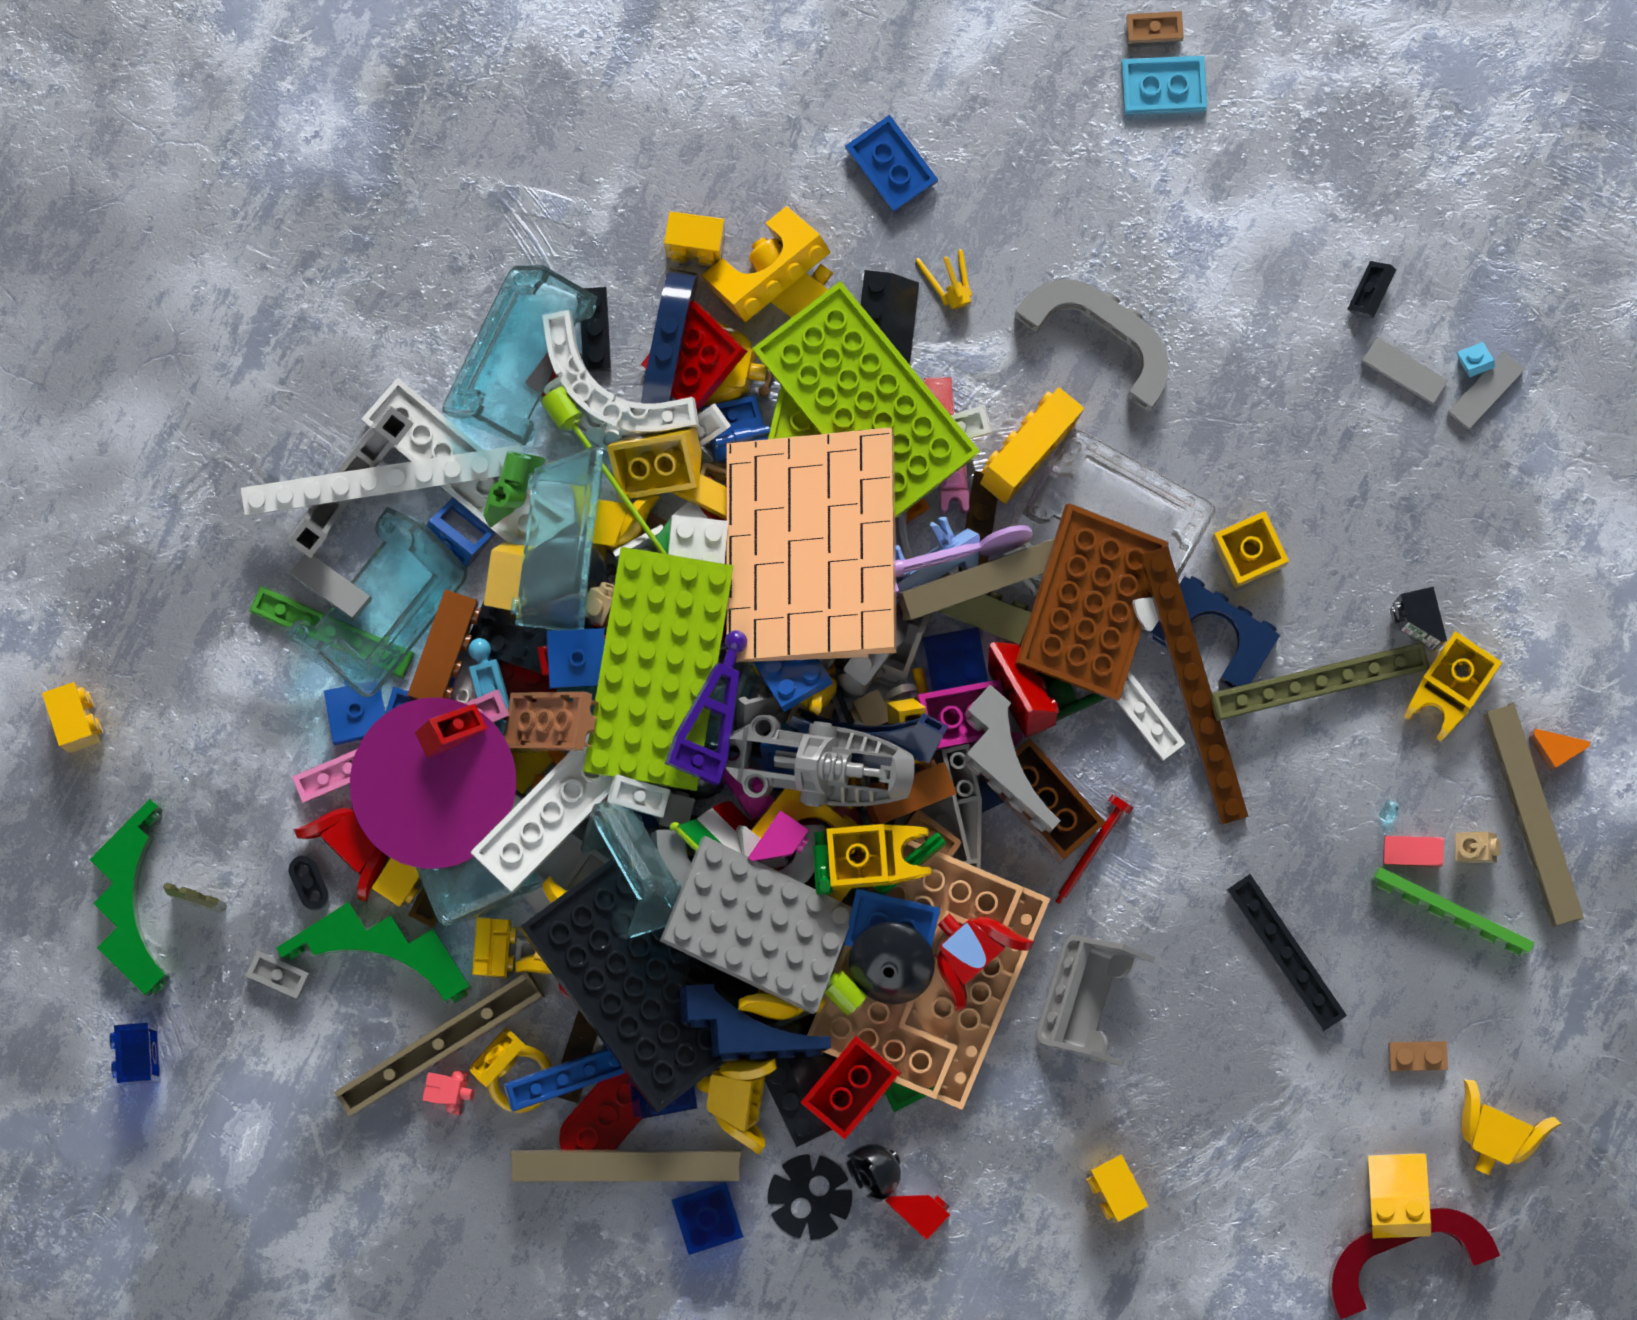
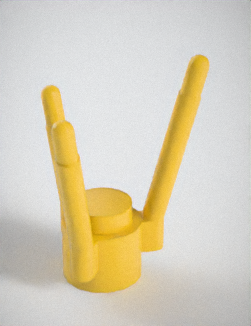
[915,249,972,310]

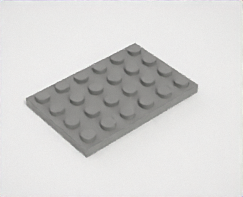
[660,836,852,1014]

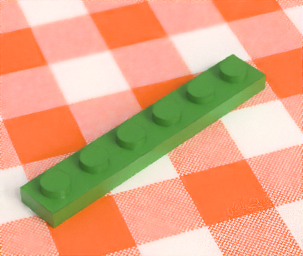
[1371,867,1535,956]

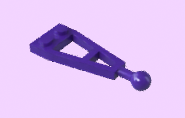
[665,630,748,785]

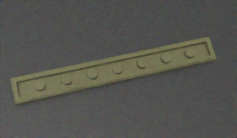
[1210,642,1430,721]

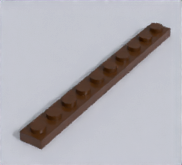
[1139,546,1249,825]

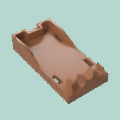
[504,692,599,753]

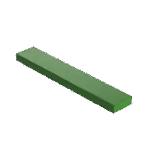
[249,586,414,679]

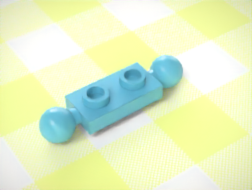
[468,638,509,736]

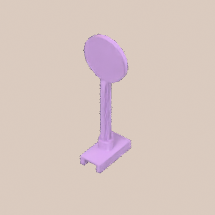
[896,525,1033,598]

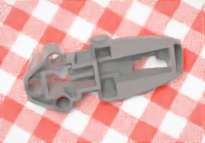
[725,715,914,807]

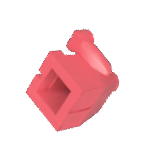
[422,1070,475,1115]

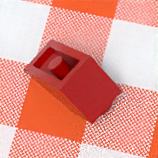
[415,703,487,758]
[885,1195,950,1240]

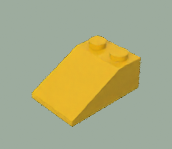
[1368,1154,1431,1238]

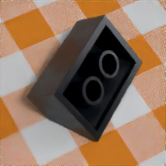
[861,270,919,364]

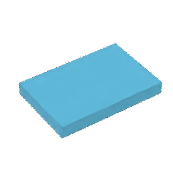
[1121,56,1208,115]

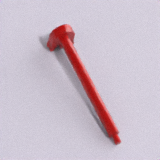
[1055,794,1134,904]

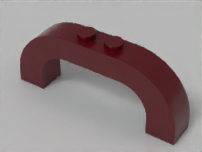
[1328,1208,1500,1320]

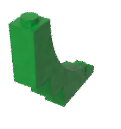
[89,799,170,997]
[276,902,471,1004]

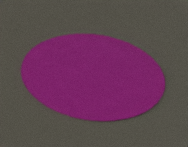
[350,698,516,869]

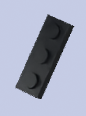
[579,287,611,372]

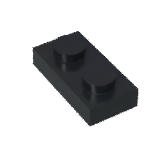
[1347,261,1397,318]

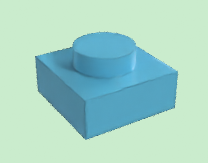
[1457,342,1495,377]

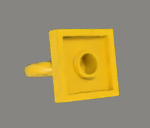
[467,1027,552,1113]

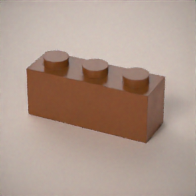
[865,760,957,825]

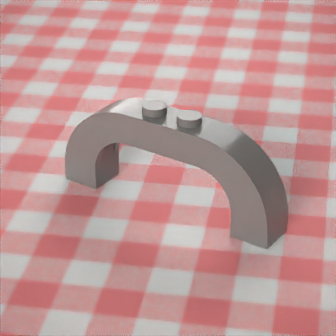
[1014,280,1169,413]
[288,406,414,558]
[651,825,825,891]

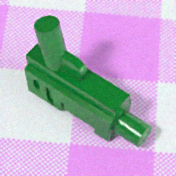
[812,832,833,895]

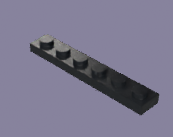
[1226,874,1347,1032]

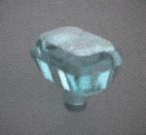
[1379,800,1400,822]

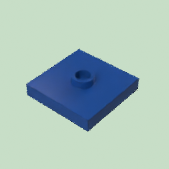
[546,628,605,689]
[324,679,385,746]

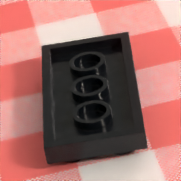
[469,601,576,677]

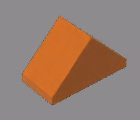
[1529,728,1591,771]

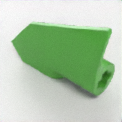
[483,451,546,527]

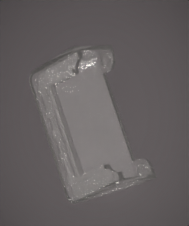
[1022,429,1216,579]

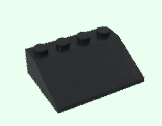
[764,1013,874,1148]

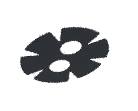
[768,1154,852,1240]

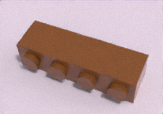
[408,589,481,700]

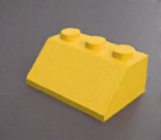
[607,427,702,500]

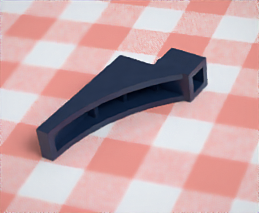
[788,707,949,769]
[680,984,831,1061]

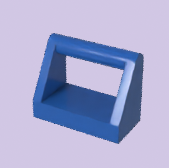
[422,497,496,569]

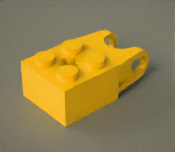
[1404,631,1502,742]
[827,824,932,890]

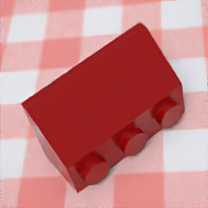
[987,642,1059,738]
[800,1036,902,1140]

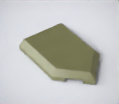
[163,882,227,913]

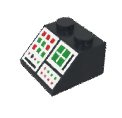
[1390,586,1447,651]

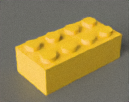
[980,387,1085,505]

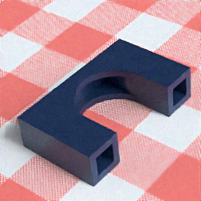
[1147,576,1280,688]

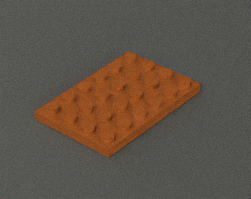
[1015,503,1169,701]

